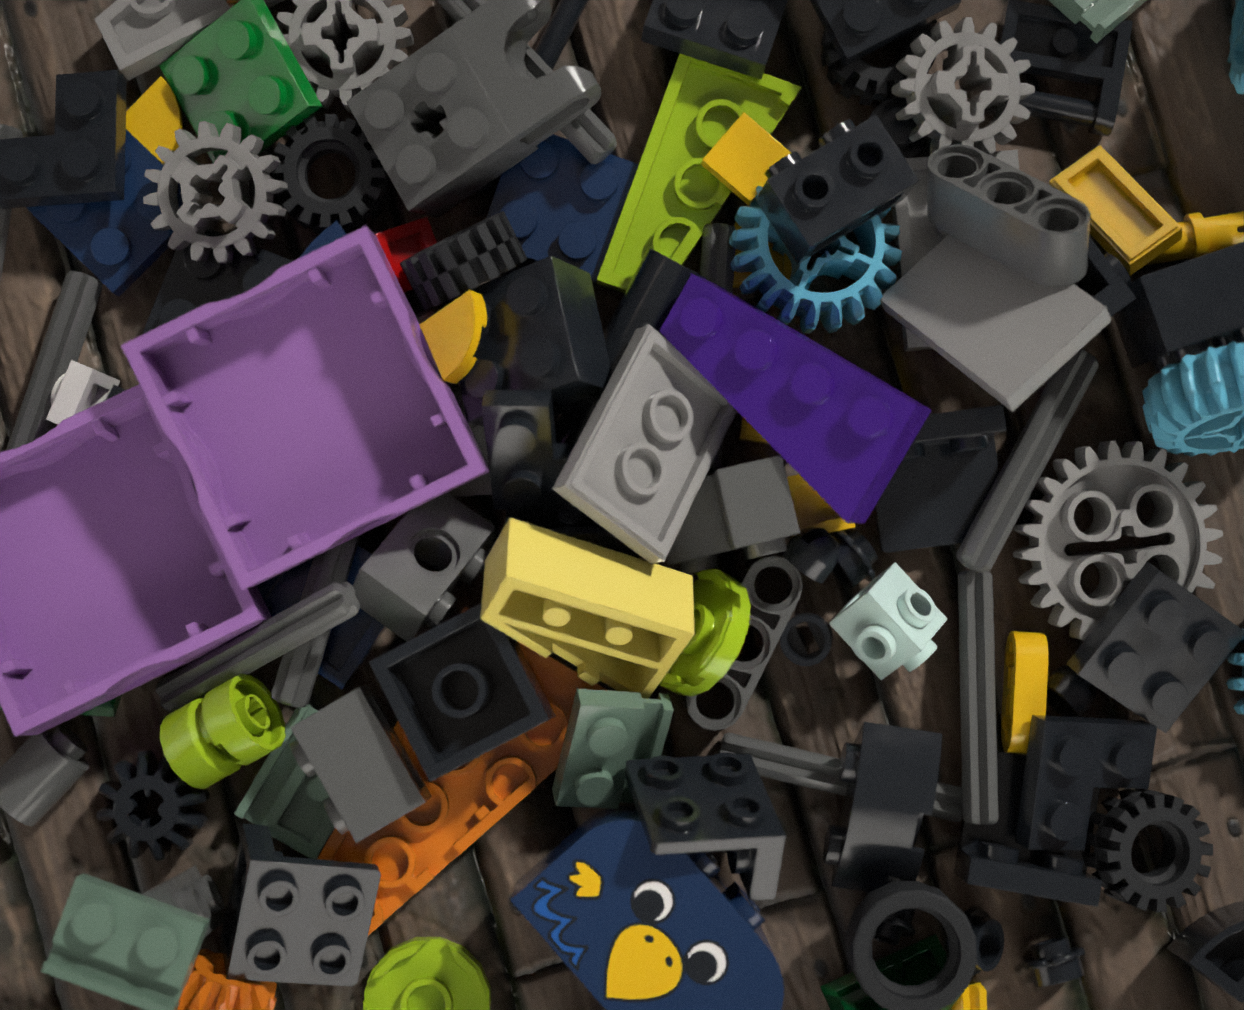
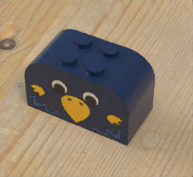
[510,806,784,1010]

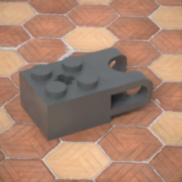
[346,0,601,218]

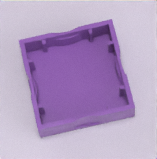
[121,226,490,591]
[0,384,272,736]

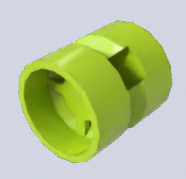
[160,674,285,789]

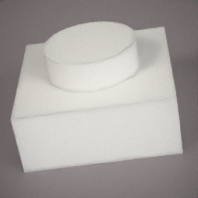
[46,360,120,424]

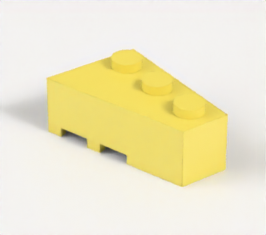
[481,518,695,699]

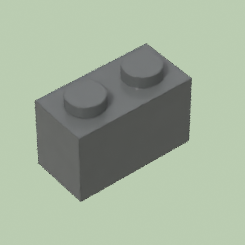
[290,684,432,843]

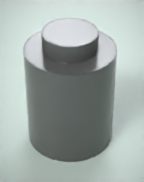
[0,725,89,826]

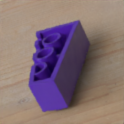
[659,274,932,523]

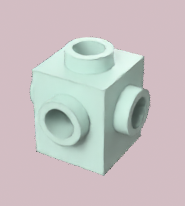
[829,562,948,680]

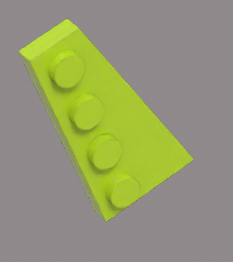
[597,54,802,293]

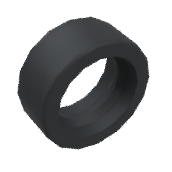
[845,881,977,1010]

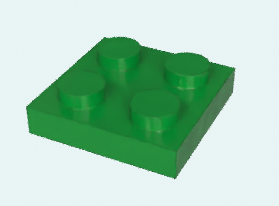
[159,0,322,163]

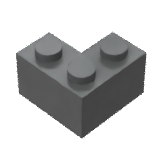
[665,455,800,574]

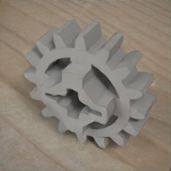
[276,0,414,112]
[892,17,1035,155]
[143,121,288,264]

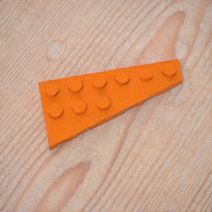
[317,607,608,936]

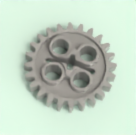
[1013,441,1223,641]

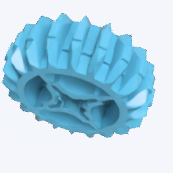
[729,186,902,334]
[1142,341,1244,457]

